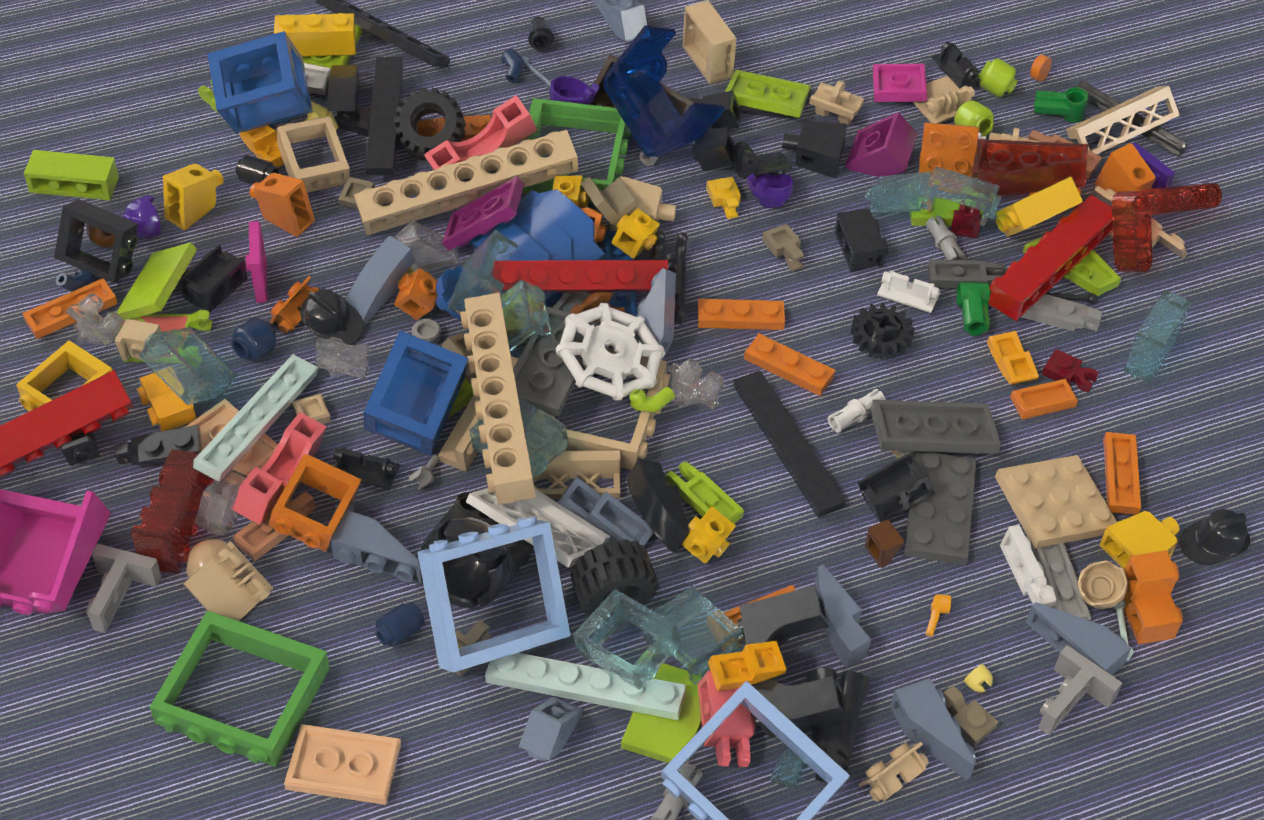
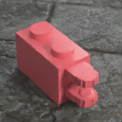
[697,671,756,767]

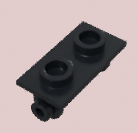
[931,41,979,89]
[333,447,400,490]

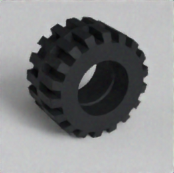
[394,87,466,161]
[570,540,659,620]

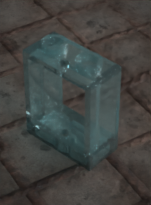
[1124,290,1192,383]
[139,327,237,405]
[573,589,681,690]

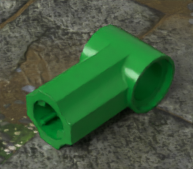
[1033,87,1088,123]
[957,282,990,336]

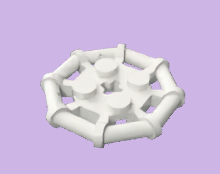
[556,303,665,401]

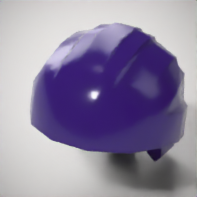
[549,76,600,105]
[746,173,793,208]
[123,195,161,239]

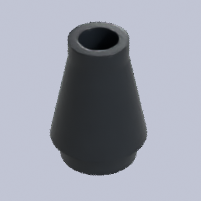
[528,17,554,51]

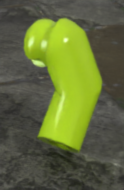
[629,387,675,413]

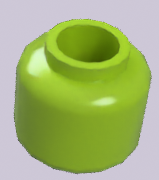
[978,58,1018,97]
[954,100,994,136]

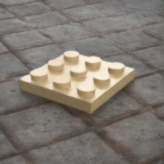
[995,455,1117,549]

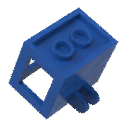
[207,31,313,134]
[363,331,468,456]

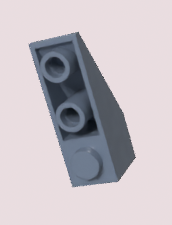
[593,0,649,41]
[634,268,676,360]
[331,510,423,584]
[890,678,976,780]

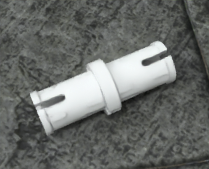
[828,389,886,433]

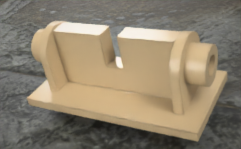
[858,742,929,802]

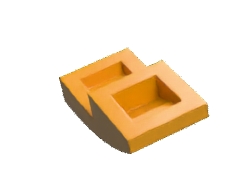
[239,125,293,167]
[986,331,1039,385]
[708,641,787,692]

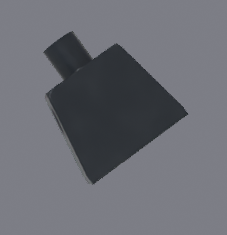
[782,121,847,178]

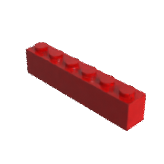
[988,195,1119,321]
[491,260,668,293]
[0,370,134,478]

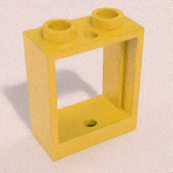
[995,177,1083,237]
[16,340,113,411]

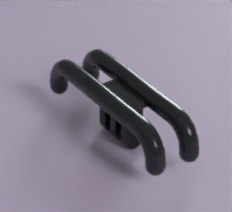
[652,230,688,325]

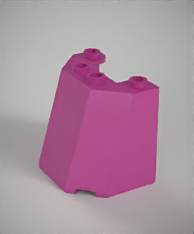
[0,489,111,615]

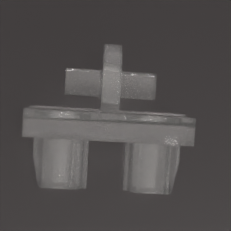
[66,294,125,346]
[315,336,369,379]
[668,358,724,410]

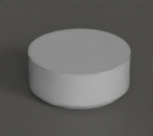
[411,319,441,345]

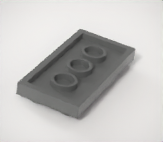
[513,307,601,417]
[870,400,1001,454]
[904,451,976,565]

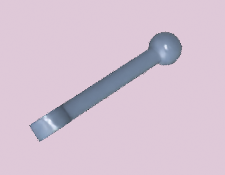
[522,57,552,89]

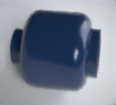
[231,317,276,361]

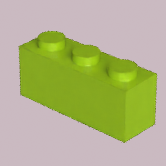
[24,150,119,200]

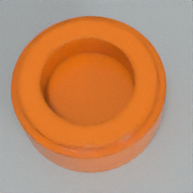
[1030,54,1052,82]

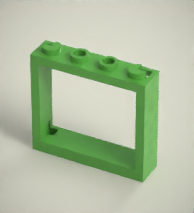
[516,98,632,202]
[150,610,330,767]

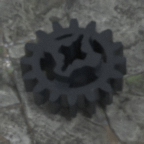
[850,303,915,360]

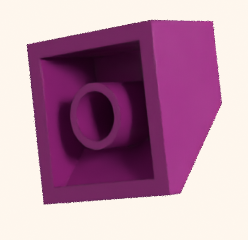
[845,112,918,179]

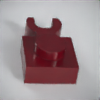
[950,199,982,239]
[1042,349,1099,392]

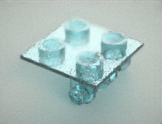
[865,172,932,215]

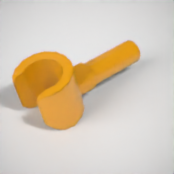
[925,594,951,637]

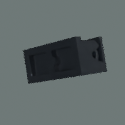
[835,208,888,272]
[179,245,248,313]
[857,452,935,522]

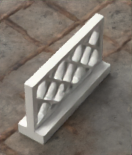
[466,488,611,568]

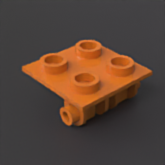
[919,122,979,179]

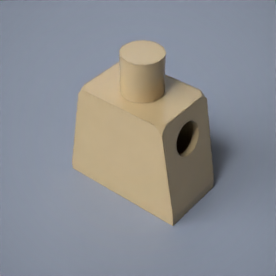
[610,176,676,231]

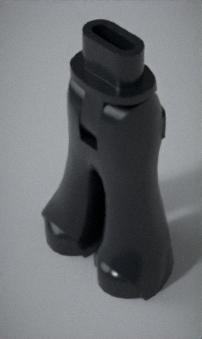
[806,668,870,782]

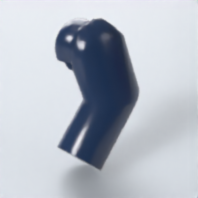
[501,49,525,83]
[56,269,94,292]

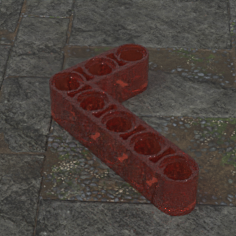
[1112,183,1222,272]

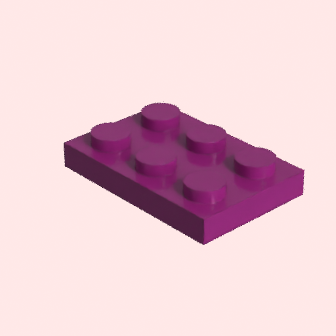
[442,176,524,251]

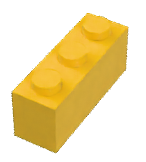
[274,13,356,56]

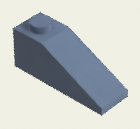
[1026,602,1131,675]

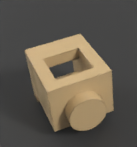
[115,319,166,361]

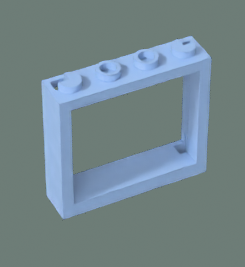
[417,516,570,673]
[661,681,850,820]

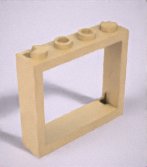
[531,348,671,470]

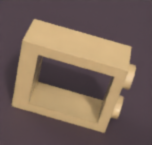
[683,0,737,85]
[277,116,350,193]

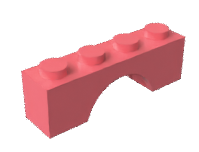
[424,95,537,170]
[232,412,327,525]

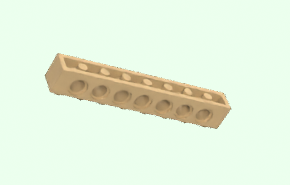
[354,130,578,236]
[460,293,536,505]

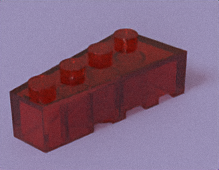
[972,139,1089,198]
[131,449,214,574]

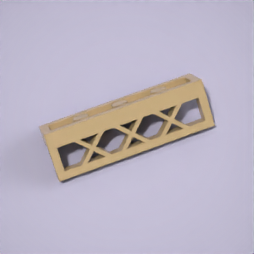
[1066,86,1180,154]
[438,356,518,472]
[528,450,620,499]

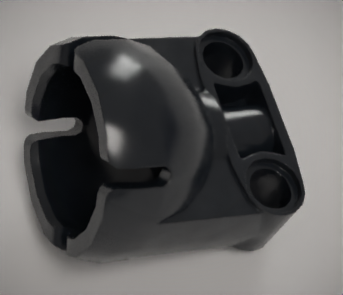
[419,492,534,608]

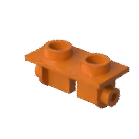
[270,276,319,333]

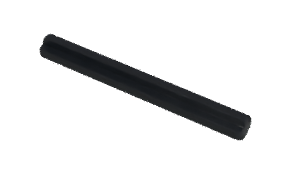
[1075,81,1187,156]

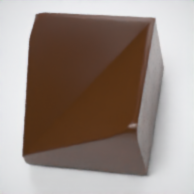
[865,519,904,568]

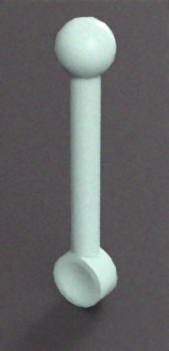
[1114,600,1133,660]

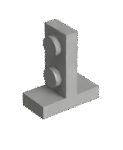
[87,544,162,633]
[1038,645,1122,736]

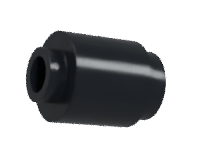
[235,155,279,185]

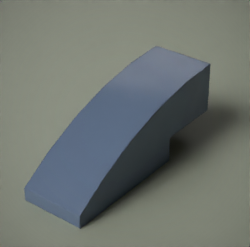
[345,235,415,326]
[557,477,653,546]
[815,565,871,668]

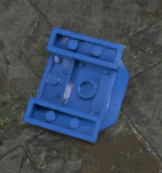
[469,189,606,313]

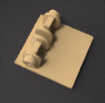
[912,76,975,124]
[183,541,273,621]

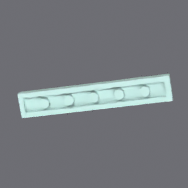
[193,354,318,482]
[485,653,686,720]

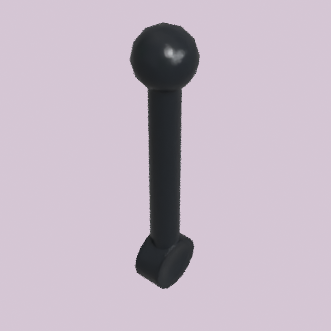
[1046,291,1098,304]

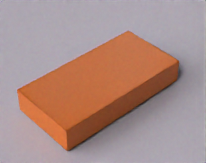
[1010,379,1078,420]

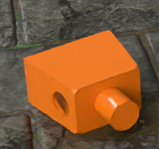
[1094,143,1157,212]
[249,173,315,237]

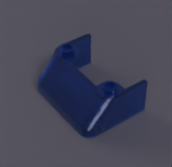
[604,25,725,157]

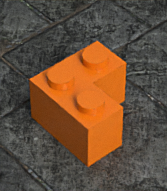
[1123,550,1183,645]

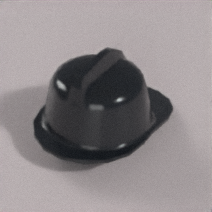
[300,289,364,348]
[1179,509,1250,565]

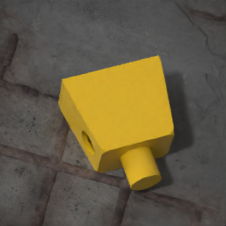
[163,164,224,231]
[1099,511,1180,570]

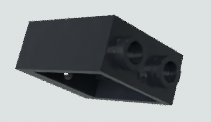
[54,199,138,283]

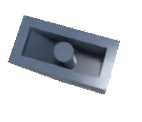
[519,697,584,761]

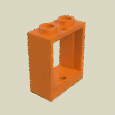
[268,453,362,552]

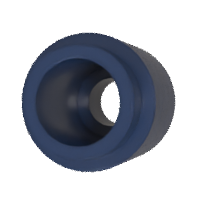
[375,602,425,647]

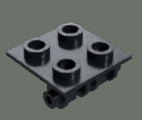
[731,141,792,179]

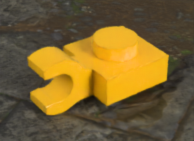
[706,177,741,219]

